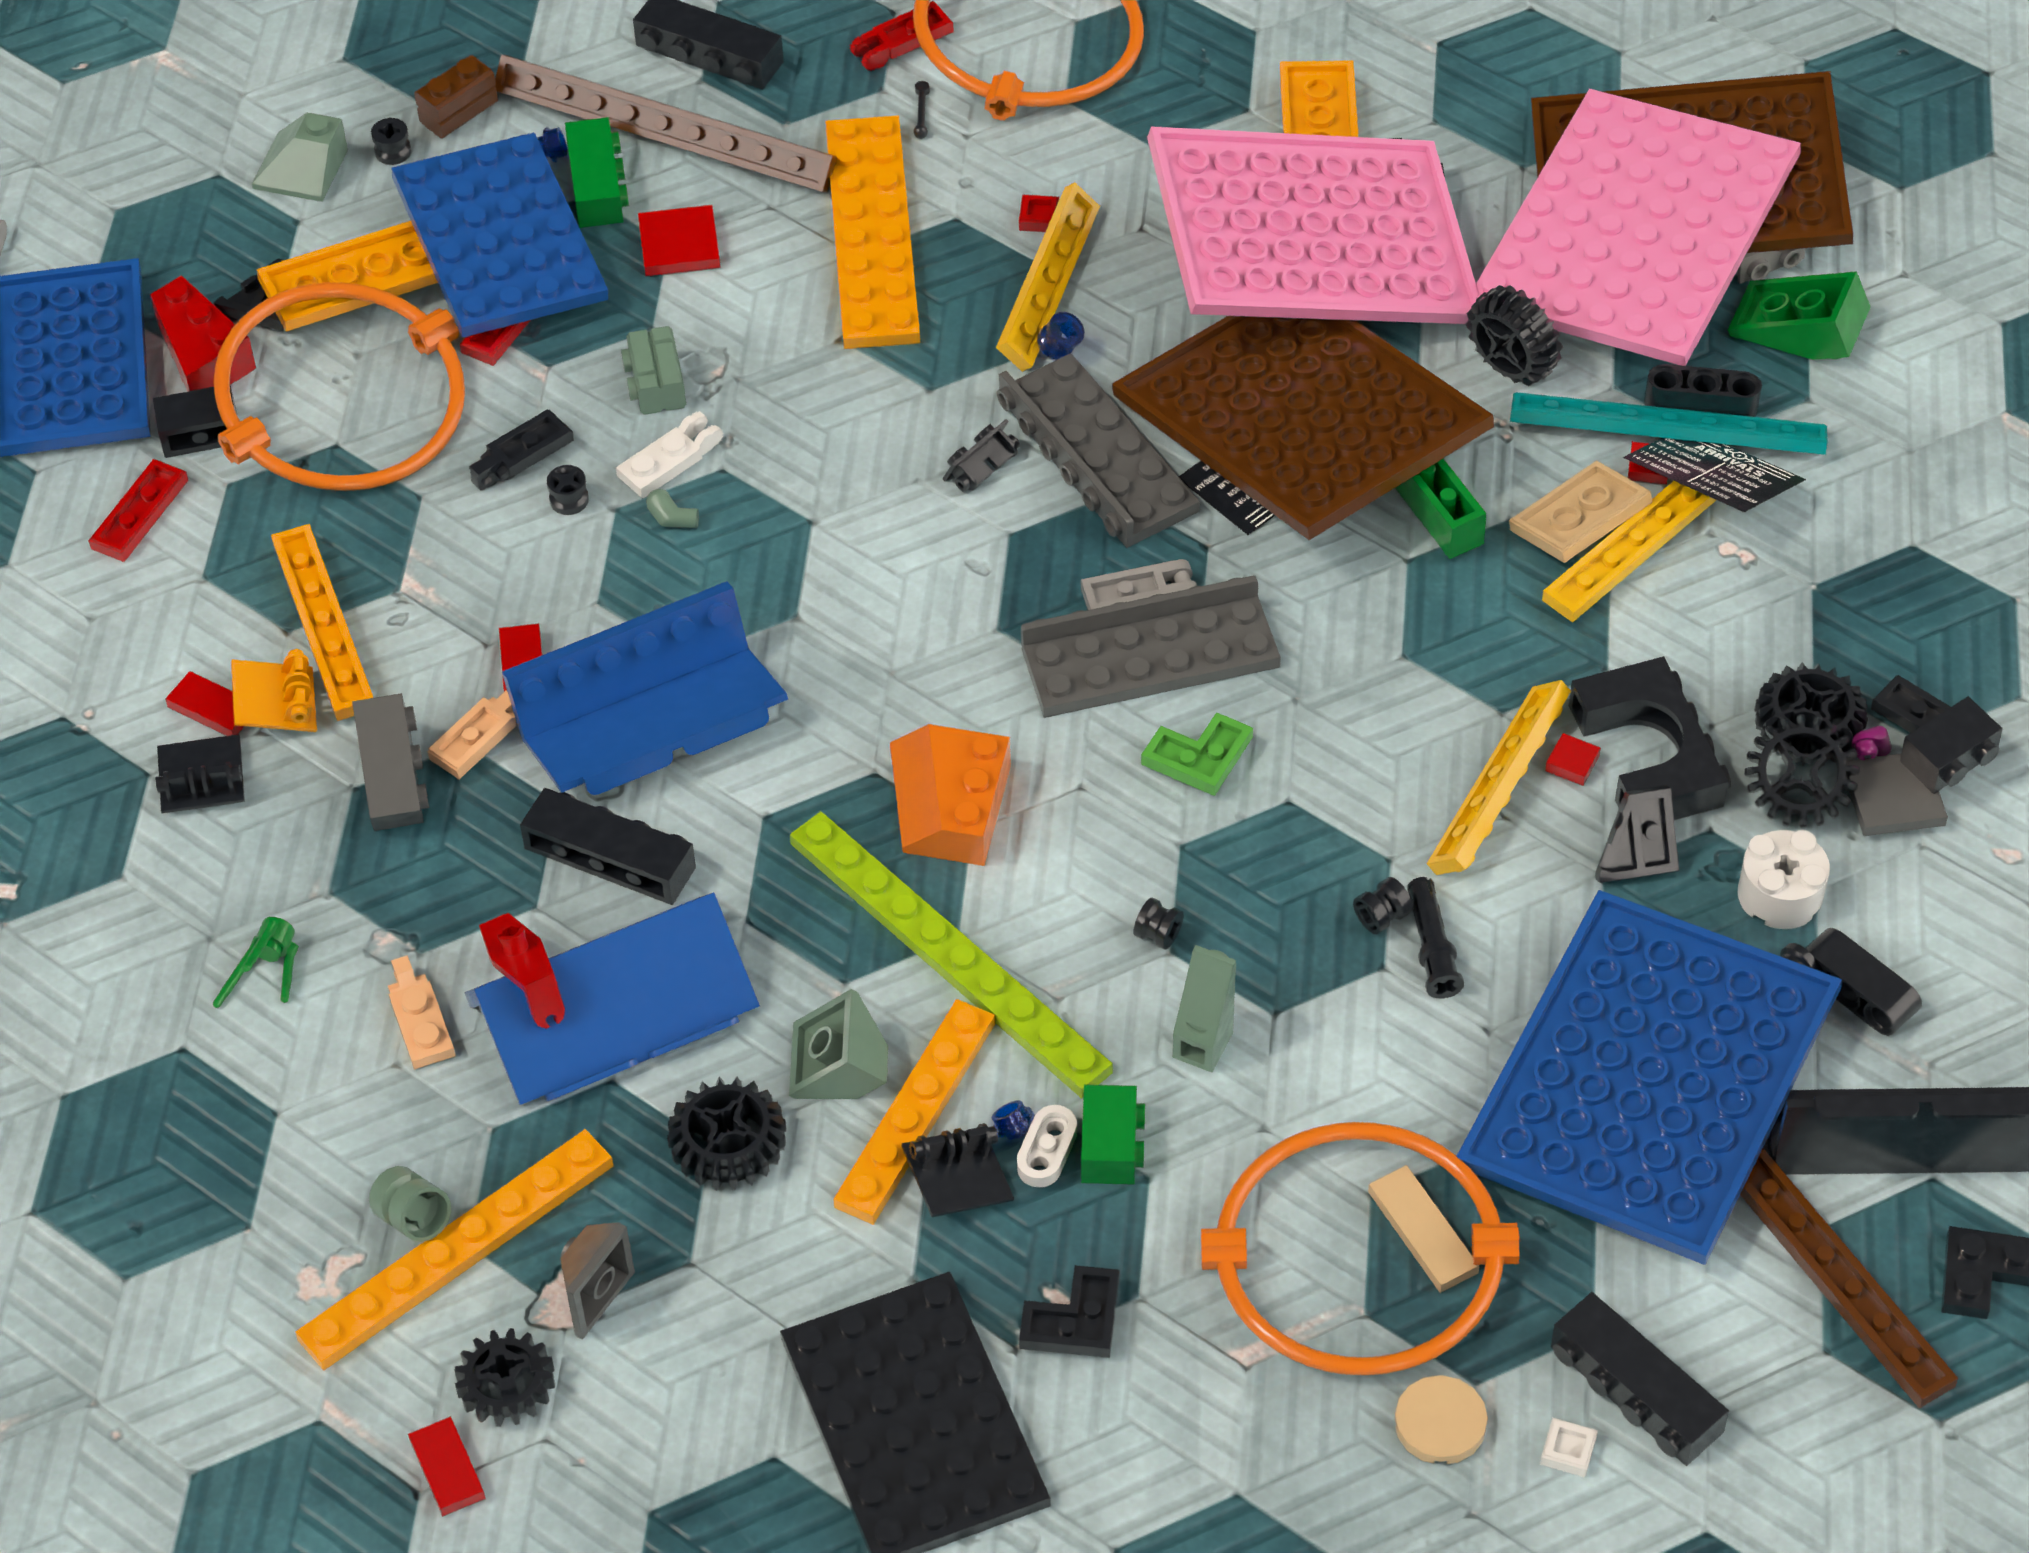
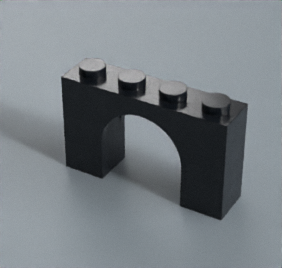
[1568,656,1731,820]

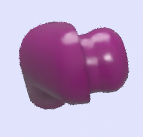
[1852,726,1892,760]

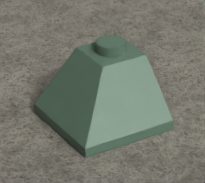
[252,112,348,202]
[789,989,888,1099]

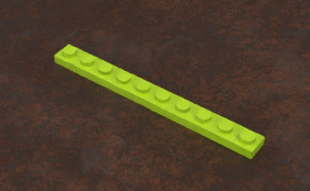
[790,811,1113,1099]

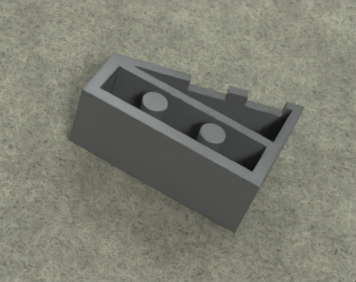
[352,693,429,831]

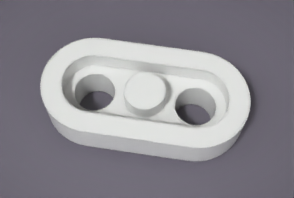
[1017,1105,1077,1187]

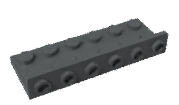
[997,353,1200,548]
[1021,575,1281,718]

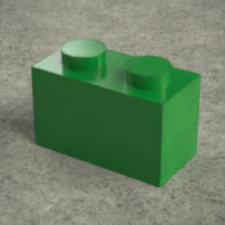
[1081,1084,1145,1185]

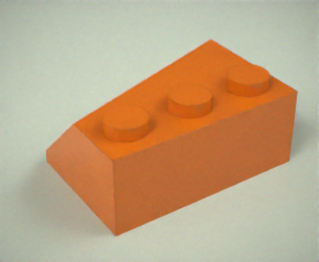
[890,724,1011,866]

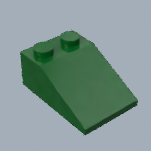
[1728,271,1871,360]

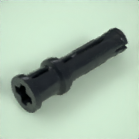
[1407,877,1464,999]

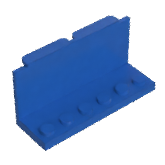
[502,581,788,795]
[464,892,760,1105]

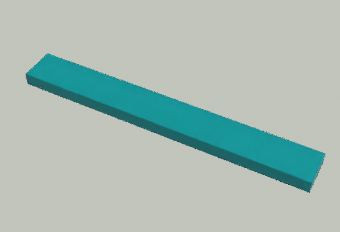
[1510,392,1828,455]

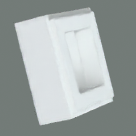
[1540,1418,1598,1477]

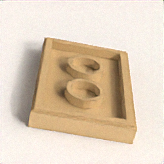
[1509,460,1653,563]

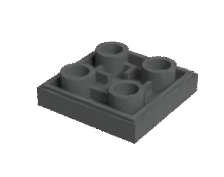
[1846,754,1948,836]

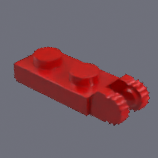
[849,1,954,71]

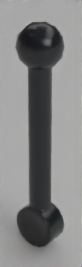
[913,81,930,139]

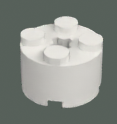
[1738,830,1830,929]

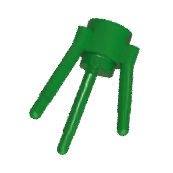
[213,917,299,1008]

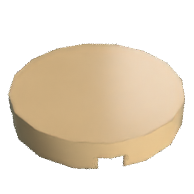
[1395,1375,1488,1464]

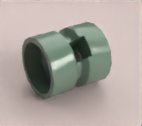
[369,1166,451,1242]

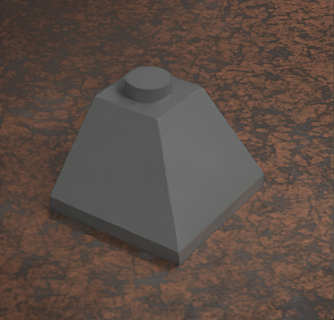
[560,1223,635,1340]

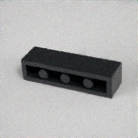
[633,0,784,90]
[520,787,696,906]
[1551,1292,1729,1466]

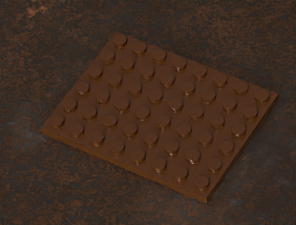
[1531,71,1853,253]
[1112,316,1494,540]

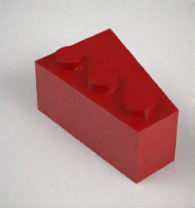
[150,275,256,391]

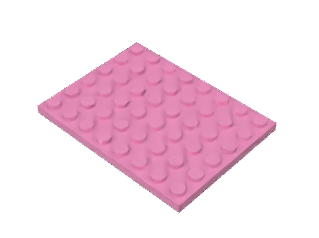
[1469,89,1801,366]
[1147,127,1479,324]

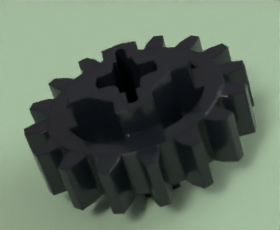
[454,1328,555,1427]

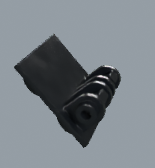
[155,734,245,814]
[901,1123,1014,1217]

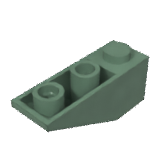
[1172,945,1236,1073]

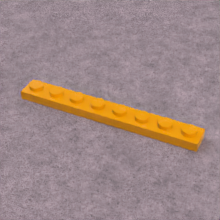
[295,1129,614,1371]

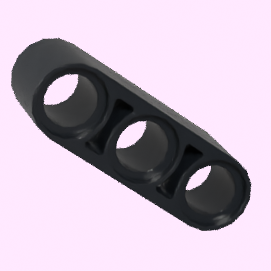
[1644,364,1762,417]
[1805,928,1922,1036]

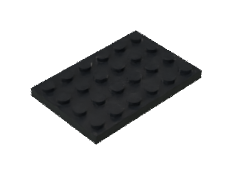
[780,1271,1051,1553]

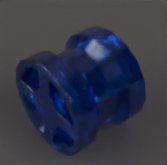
[1037,312,1085,360]

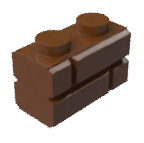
[414,55,498,138]

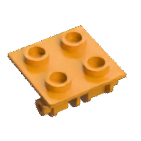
[231,649,317,732]

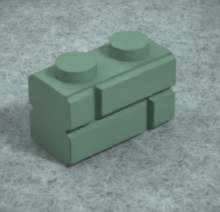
[621,326,686,415]

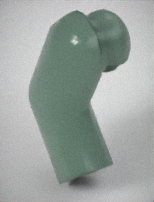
[646,489,699,528]

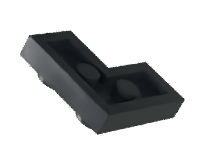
[1941,1226,2029,1319]
[1019,1265,1120,1358]

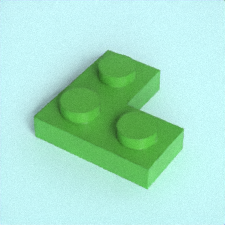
[1141,712,1253,796]

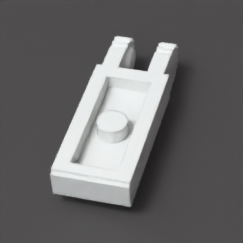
[616,411,724,498]

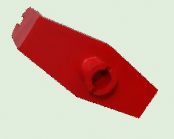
[479,913,565,1029]

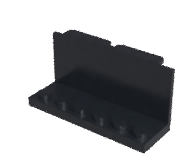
[1767,1087,2029,1175]

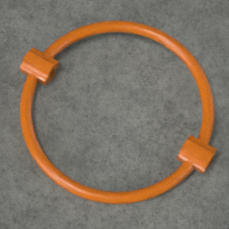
[913,0,1144,121]
[214,282,465,491]
[1201,1122,1520,1376]

